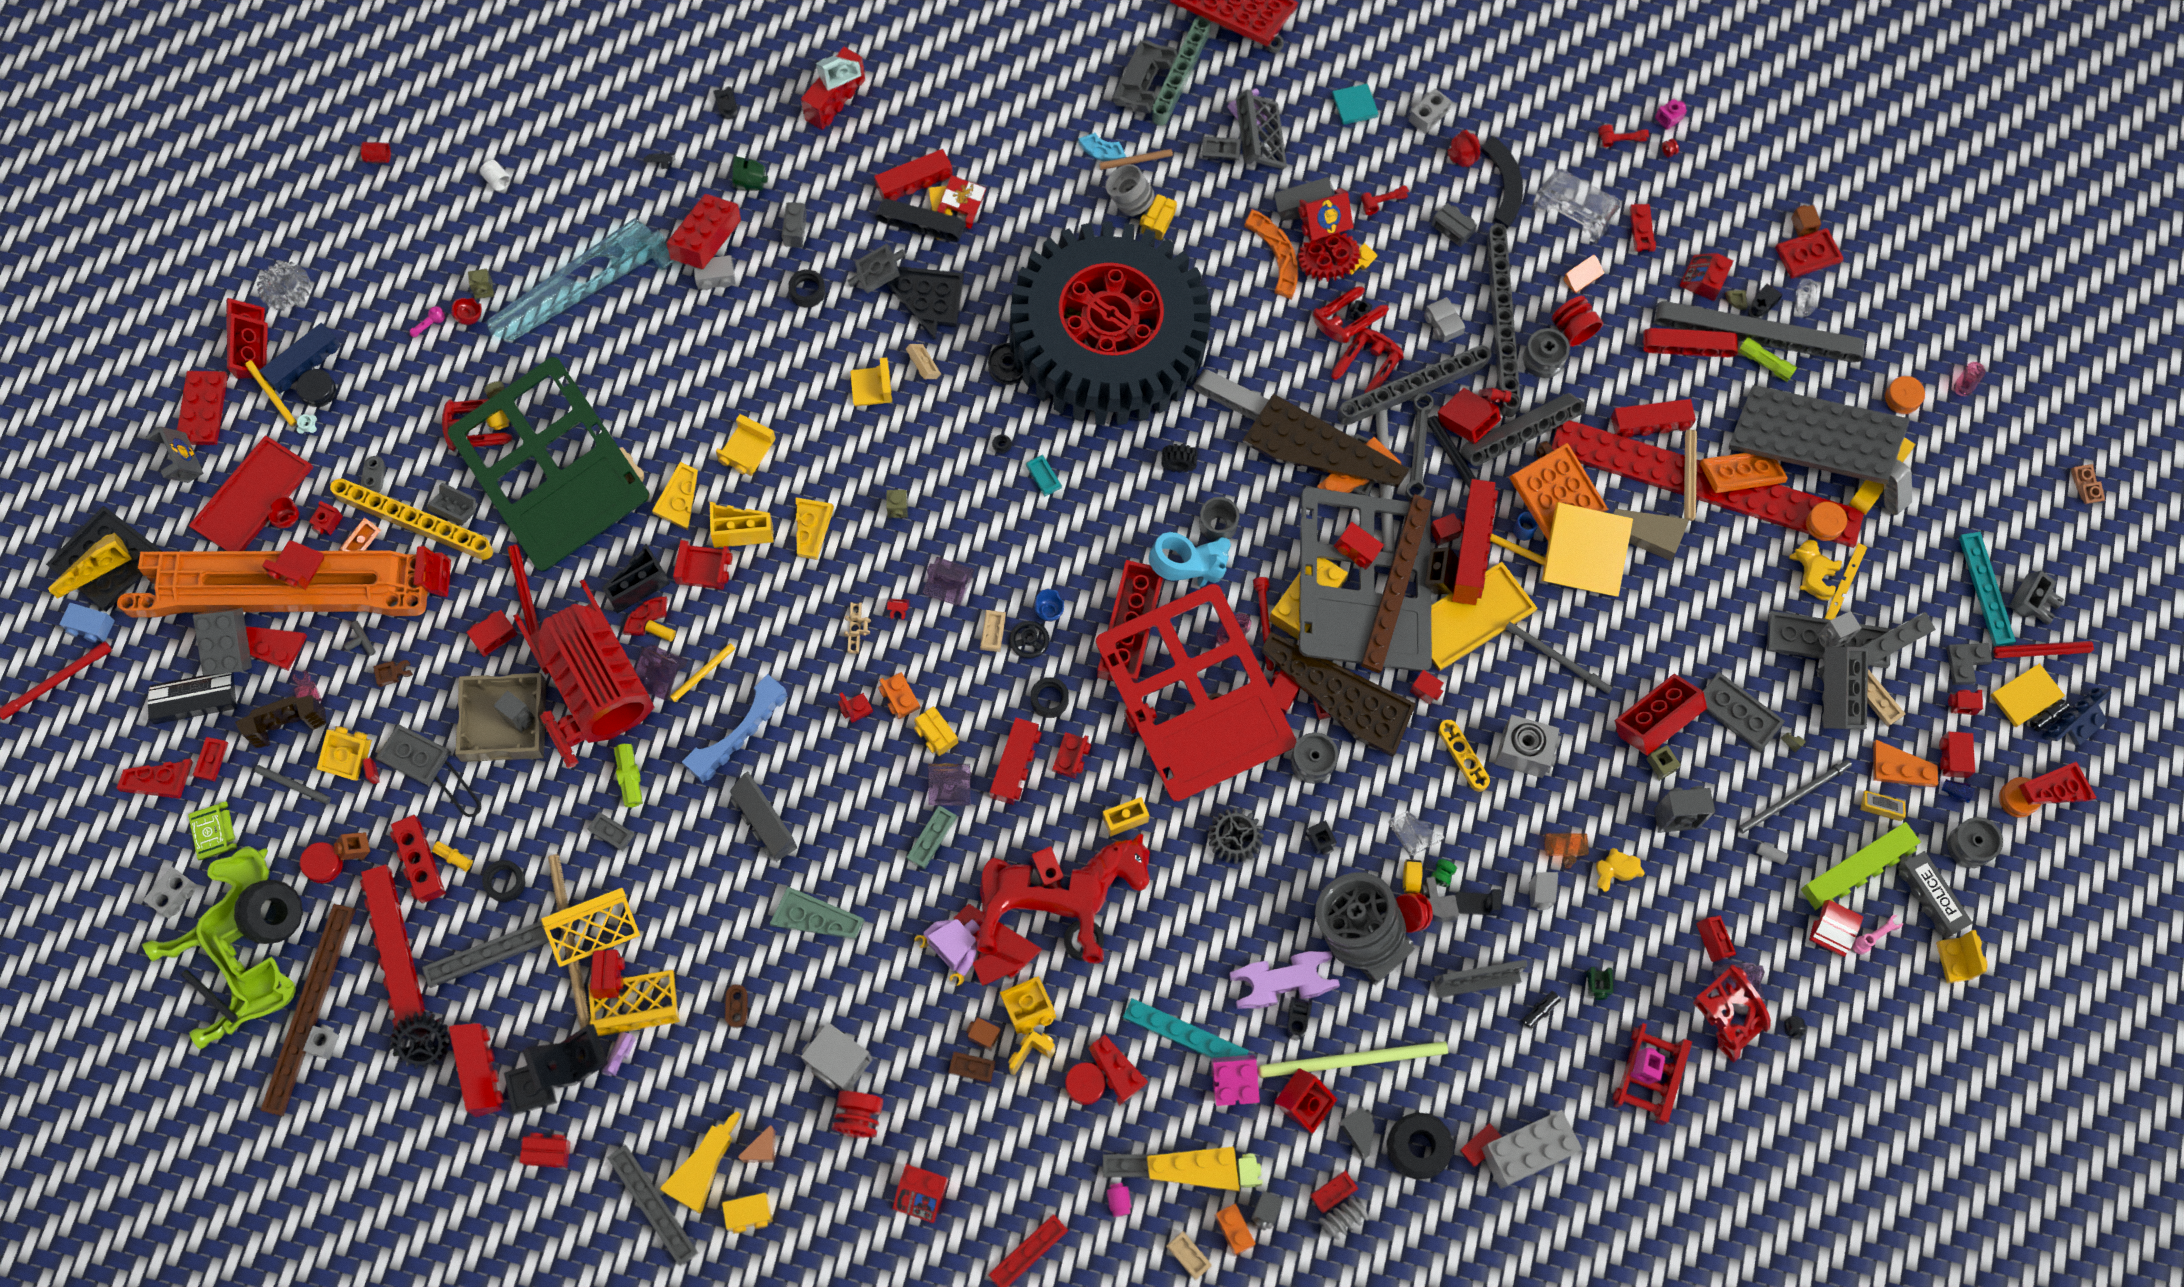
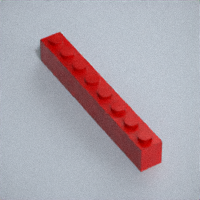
[360,864,427,1035]

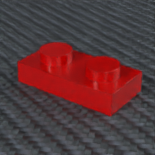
[193,737,229,782]

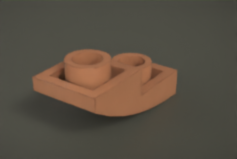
[2071,464,2105,504]

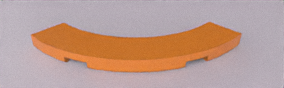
[1244,209,1298,300]

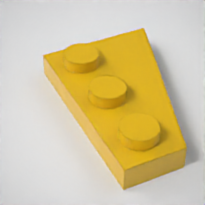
[652,462,698,531]
[796,498,834,560]

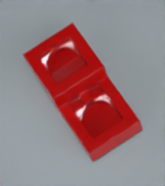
[1459,1123,1502,1167]

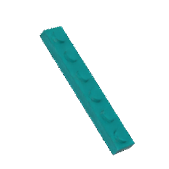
[1959,532,2016,647]
[1123,998,1249,1058]

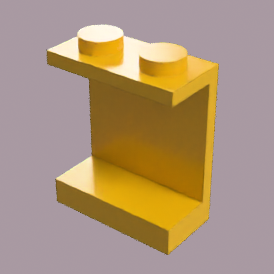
[715,414,776,476]

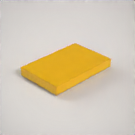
[1990,663,2065,728]

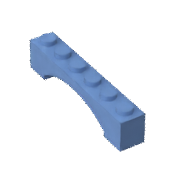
[682,674,788,783]

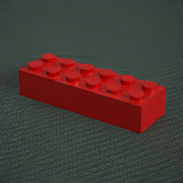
[1452,479,1498,605]
[1097,560,1164,683]

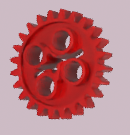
[1298,232,1360,282]

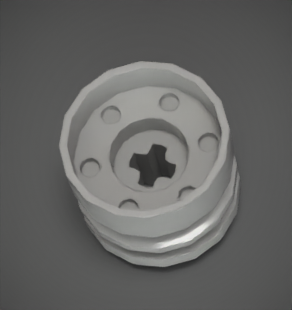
[1106,164,1154,216]

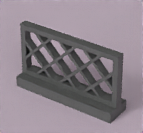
[1236,89,1287,169]
[1433,959,1528,999]

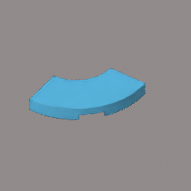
[1078,133,1126,161]

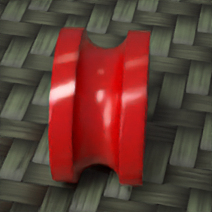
[1662,139,1679,158]

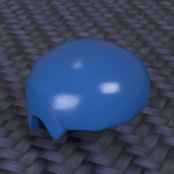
[1034,589,1064,622]

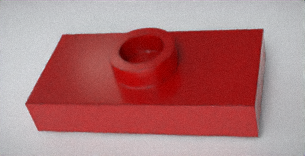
[1310,1170,1358,1214]

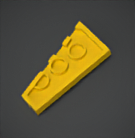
[1147,1147,1240,1192]

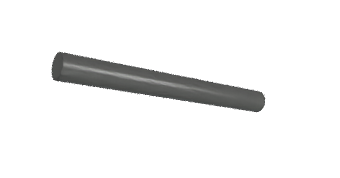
[255,765,331,805]

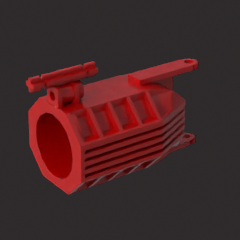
[513,579,655,768]

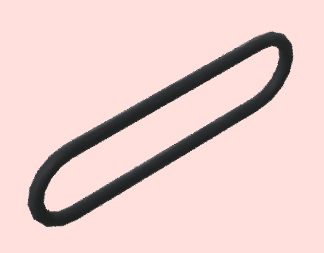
[435,761,481,817]

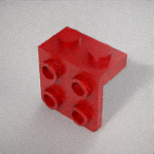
[262,540,324,590]

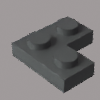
[1946,643,1992,685]

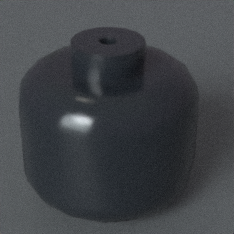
[1784,1016,1807,1039]

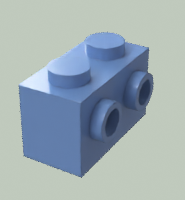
[59,603,115,642]

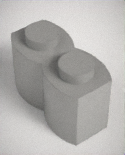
[1424,297,1465,343]

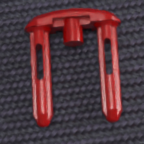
[1313,286,1389,343]
[1331,328,1404,393]
[442,399,512,452]

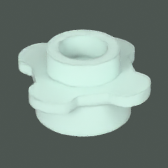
[297,414,317,434]

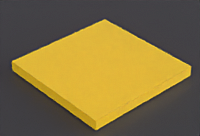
[1541,502,1633,597]

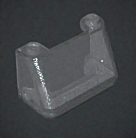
[1531,169,1620,244]

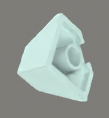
[816,56,861,91]

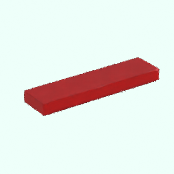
[988,1214,1068,1287]

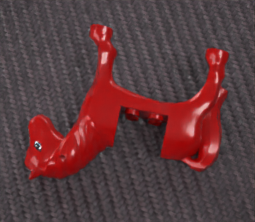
[976,834,1150,964]

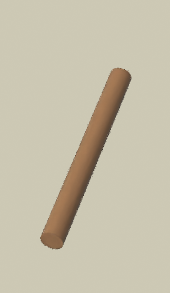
[1099,149,1173,170]

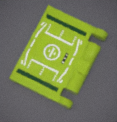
[188,802,237,861]

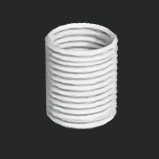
[480,160,510,191]

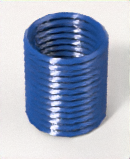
[1513,511,1538,541]

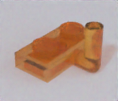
[1544,833,1589,869]

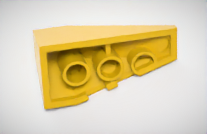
[48,533,132,599]

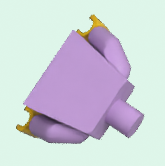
[915,919,980,986]

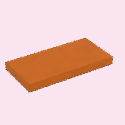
[1699,453,1788,493]

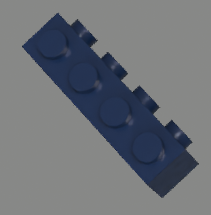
[259,322,341,394]

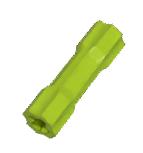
[1738,337,1797,382]

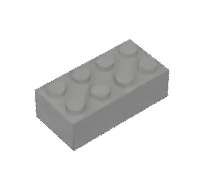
[1481,1110,1583,1189]

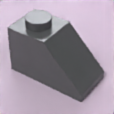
[1339,1107,1375,1161]

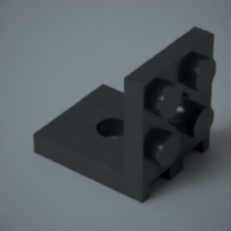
[523,1024,608,1091]

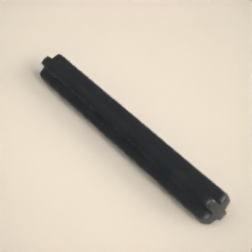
[1427,415,1477,489]

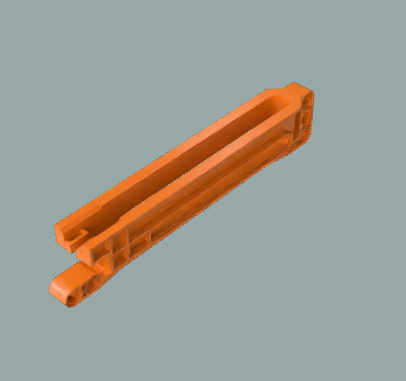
[117,550,428,617]

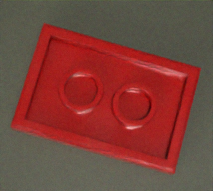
[1775,228,1844,279]

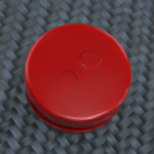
[300,842,343,884]
[1396,892,1433,933]
[1065,1063,1105,1105]

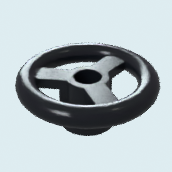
[1009,621,1050,659]

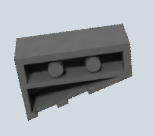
[1274,177,1335,221]

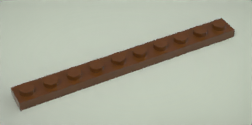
[1361,494,1433,674]
[260,903,356,1117]

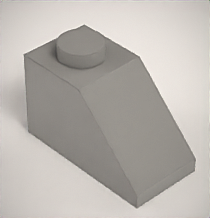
[1529,872,1558,910]

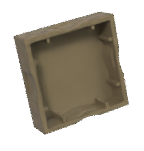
[455,673,546,762]

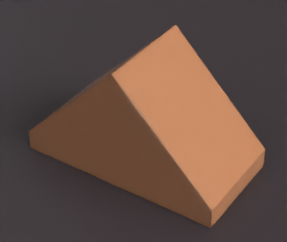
[738,1125,776,1163]

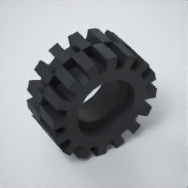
[1161,444,1197,473]

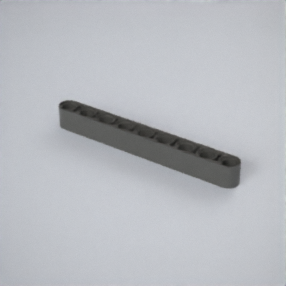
[1337,345,1491,425]

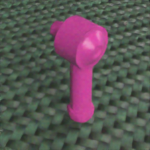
[409,306,445,337]

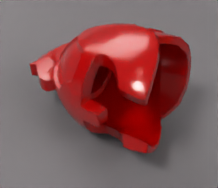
[1448,129,1480,167]

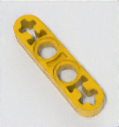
[1438,719,1490,792]

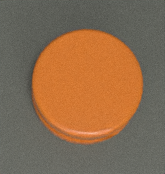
[1885,376,1925,414]
[1806,502,1847,541]
[1999,777,2041,818]

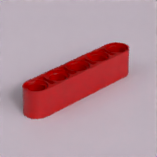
[1643,328,1738,358]

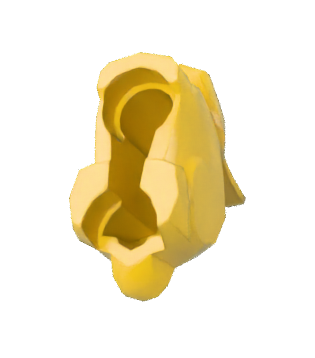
[1596,848,1644,892]

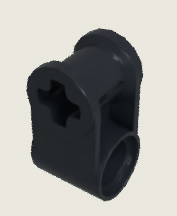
[1748,284,1783,319]
[1286,997,1312,1040]

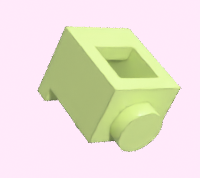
[1237,1154,1263,1188]

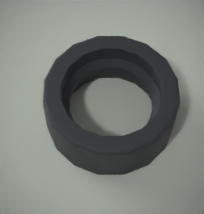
[788,269,826,308]
[1031,677,1069,718]
[482,860,525,902]
[1064,920,1104,961]

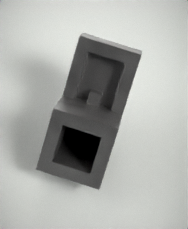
[1421,877,1459,922]

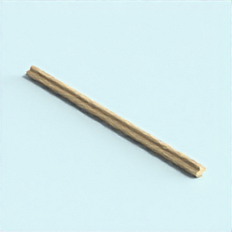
[548,854,591,1053]

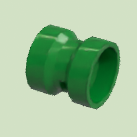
[1431,859,1457,888]

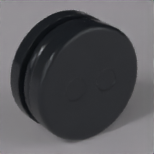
[296,369,337,407]

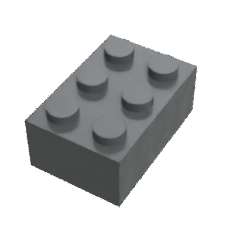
[193,608,252,675]
[1654,786,1715,833]

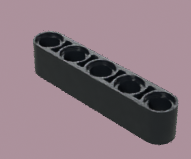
[875,199,966,242]

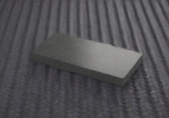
[1703,672,1785,753]

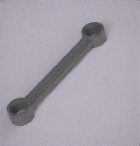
[1405,393,1434,502]

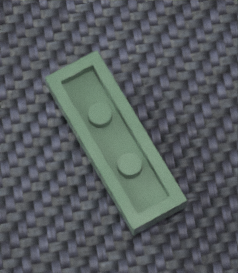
[907,805,957,870]

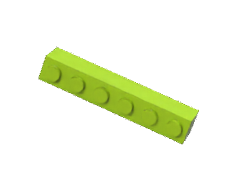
[1800,822,1921,910]

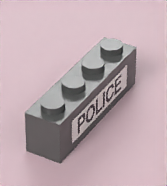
[1897,851,1973,939]

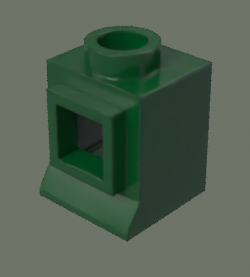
[1586,967,1613,1000]

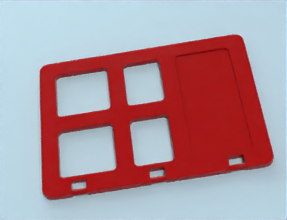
[1096,584,1297,802]

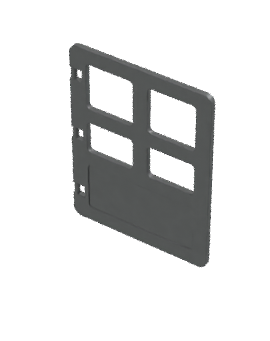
[1299,487,1432,672]

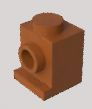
[334,832,370,860]

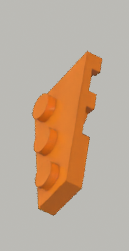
[1873,740,1938,787]

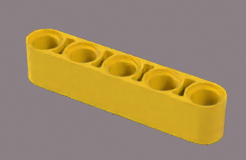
[1848,437,1916,515]

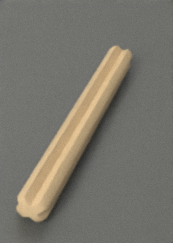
[1684,430,1697,521]

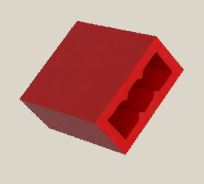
[1438,388,1501,444]

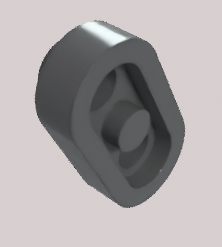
[361,456,386,493]

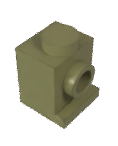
[468,268,494,299]
[1647,745,1681,781]

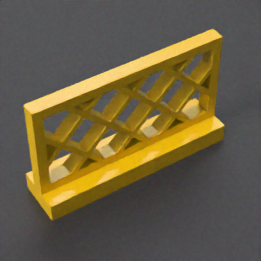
[541,888,640,968]
[588,970,680,1036]

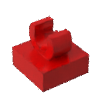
[887,598,909,619]

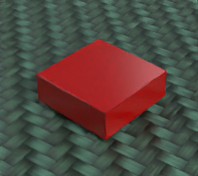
[363,758,380,784]

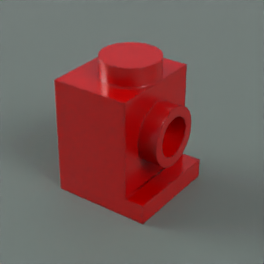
[309,501,343,536]
[1948,689,1983,715]
[1124,703,1157,734]

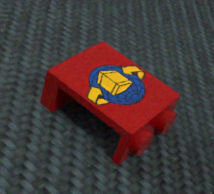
[1298,188,1354,241]

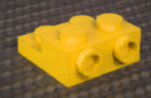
[317,726,372,781]
[999,976,1057,1034]

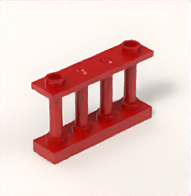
[1612,1023,1692,1126]

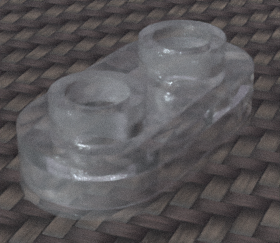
[1795,279,1818,316]

